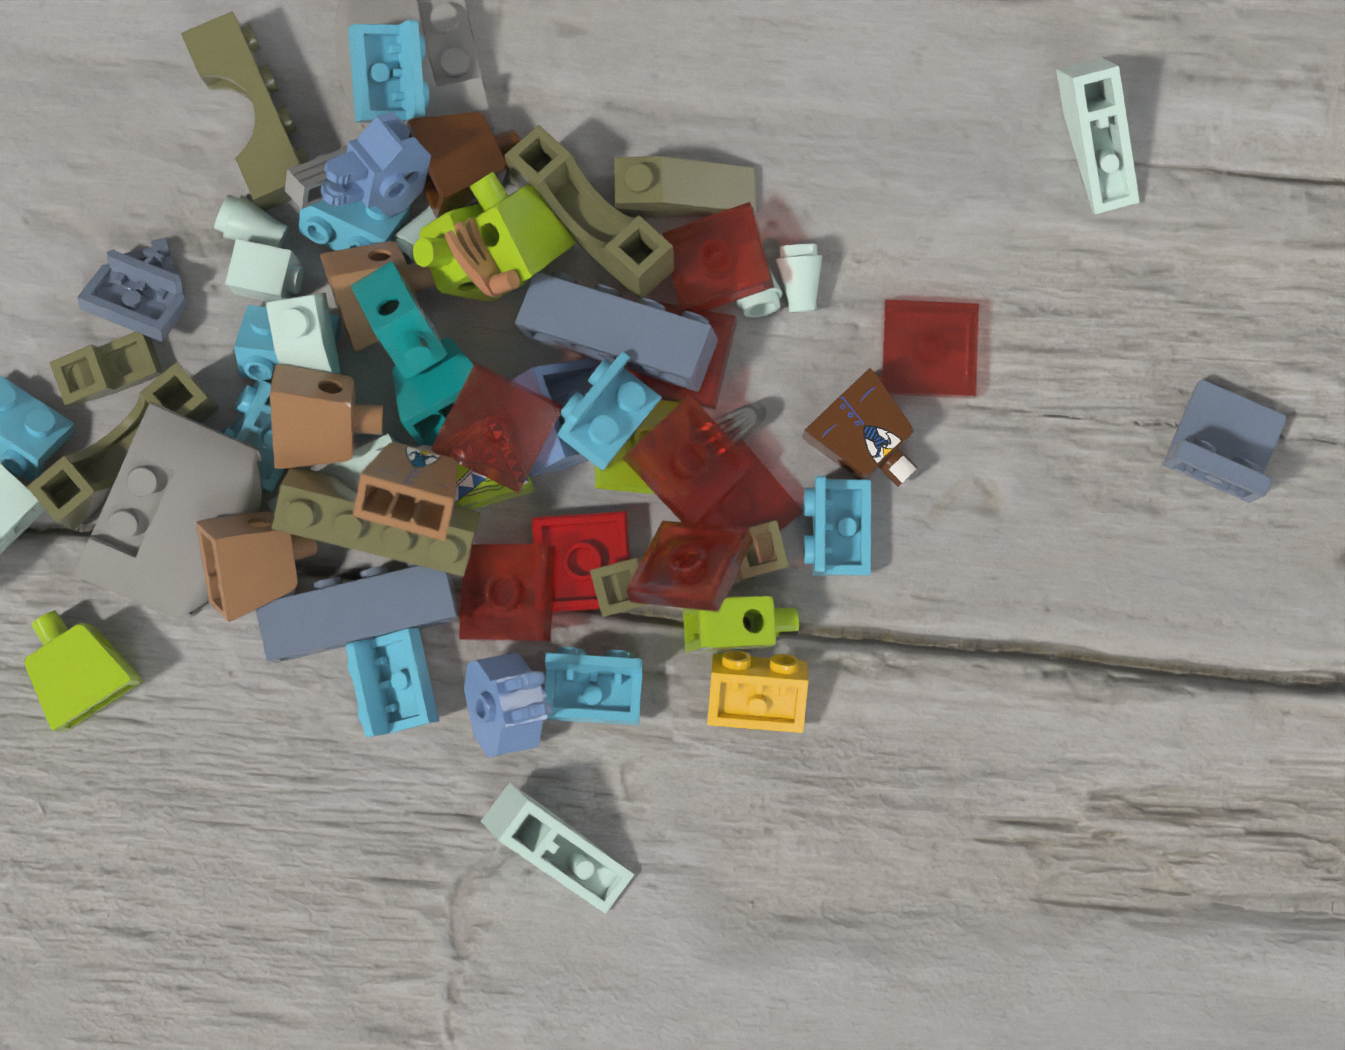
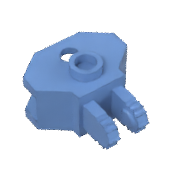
[320,111,431,217]
[464,652,553,758]

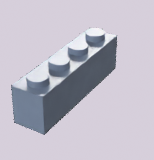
[515,271,718,392]
[256,563,461,663]

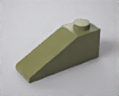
[614,156,756,218]

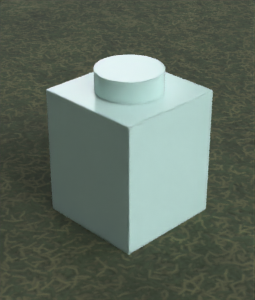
[225,239,304,302]

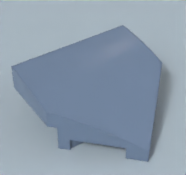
[77,237,186,342]

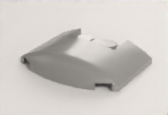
[335,0,494,131]
[74,402,263,620]

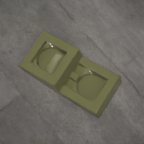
[49,331,163,407]

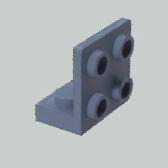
[1162,380,1286,503]

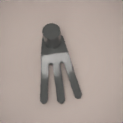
[688,404,766,469]

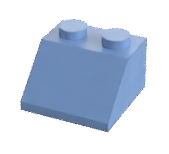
[497,358,601,477]

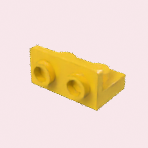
[707,650,809,733]

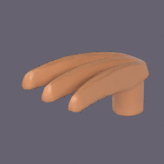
[445,217,520,297]

